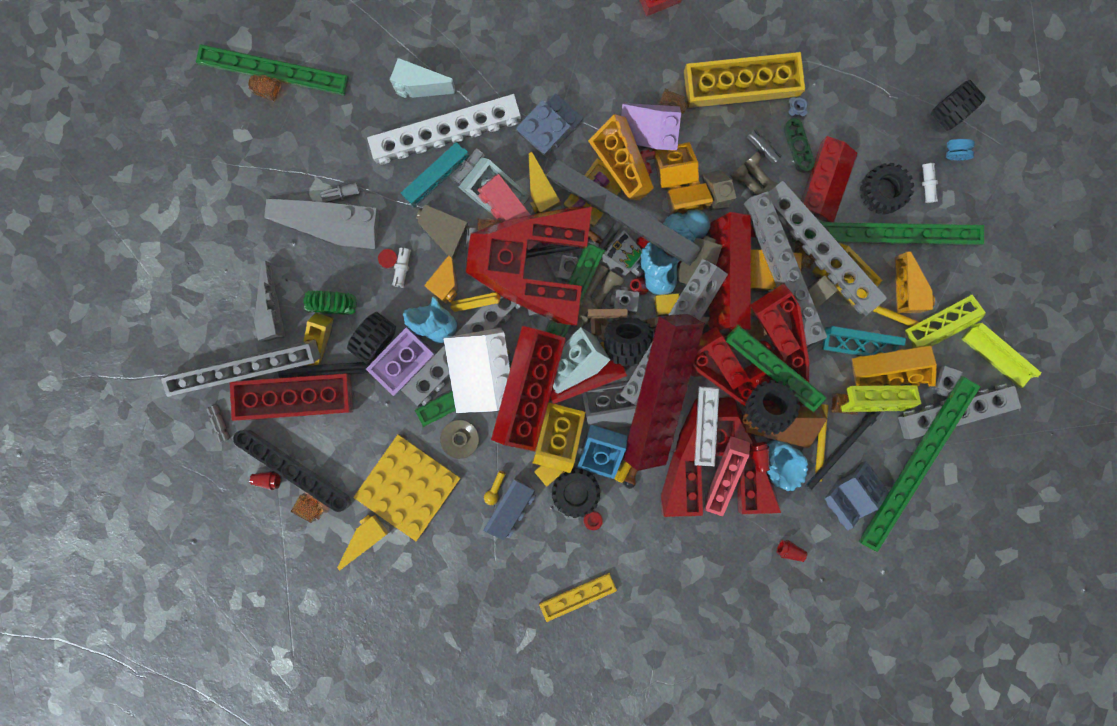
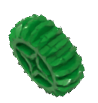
[303,290,357,315]

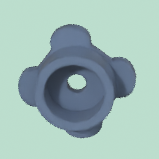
[788,97,808,117]

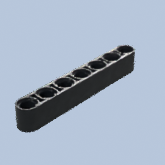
[233,430,351,512]

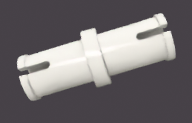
[922,163,938,203]
[392,248,411,288]

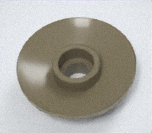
[440,420,479,459]

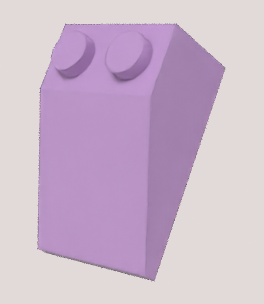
[621,103,681,150]
[366,327,436,396]

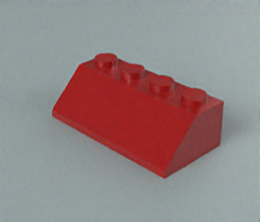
[801,136,858,222]
[550,361,627,404]

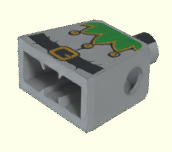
[599,230,644,278]

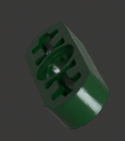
[784,118,815,173]

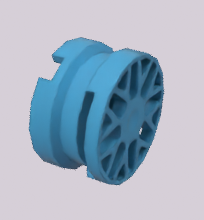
[946,139,975,161]

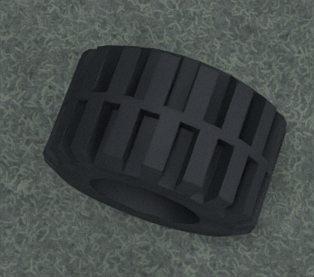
[931,80,986,131]
[860,163,914,215]
[347,312,396,364]
[604,317,653,366]
[745,380,800,435]
[552,468,601,518]

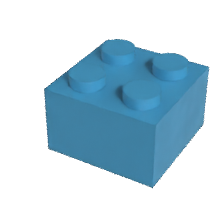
[577,425,627,479]

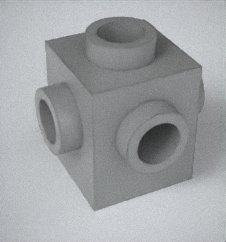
[610,287,639,315]

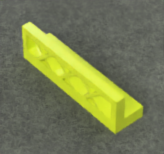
[905,295,986,349]
[961,323,1042,388]
[841,385,921,412]

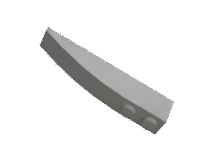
[264,199,380,250]

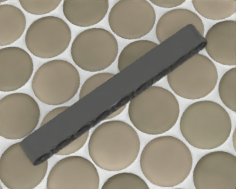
[546,159,701,266]

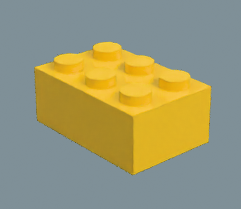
[533,402,586,473]

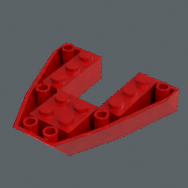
[466,207,592,326]
[693,284,809,406]
[661,397,781,517]

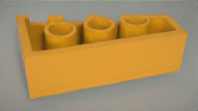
[588,114,654,201]
[852,346,937,387]

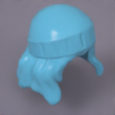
[663,209,710,242]
[641,242,680,295]
[403,296,457,343]
[766,439,808,491]

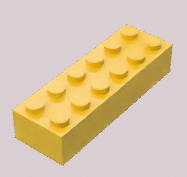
[684,52,805,108]

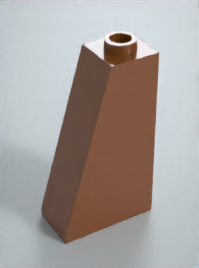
[743,406,827,448]

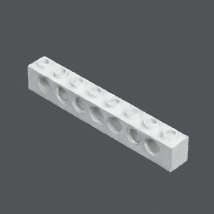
[367,94,521,164]

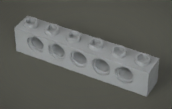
[898,383,1021,439]

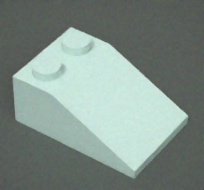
[390,58,456,98]
[459,157,530,222]
[553,327,611,393]

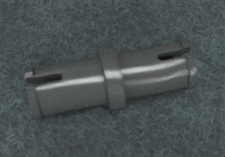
[747,129,782,164]

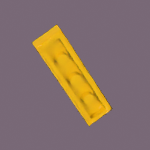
[539,572,617,622]

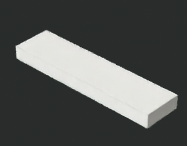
[694,387,719,466]

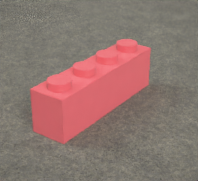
[477,174,538,250]
[704,436,750,516]

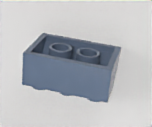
[483,477,536,540]

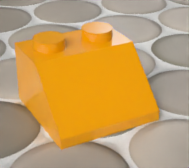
[653,142,699,188]
[666,182,713,215]
[424,255,458,304]

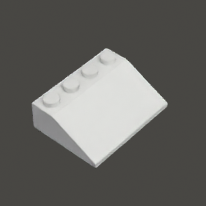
[444,328,510,413]

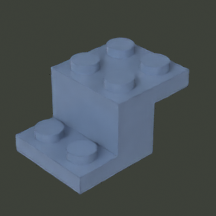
[516,93,583,156]
[824,461,889,530]

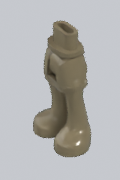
[730,152,790,210]
[575,264,625,328]

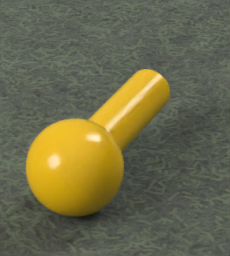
[484,471,506,505]

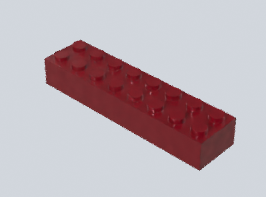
[623,314,705,471]

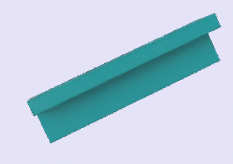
[401,142,469,208]
[822,326,906,356]

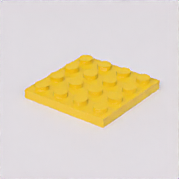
[353,434,461,541]

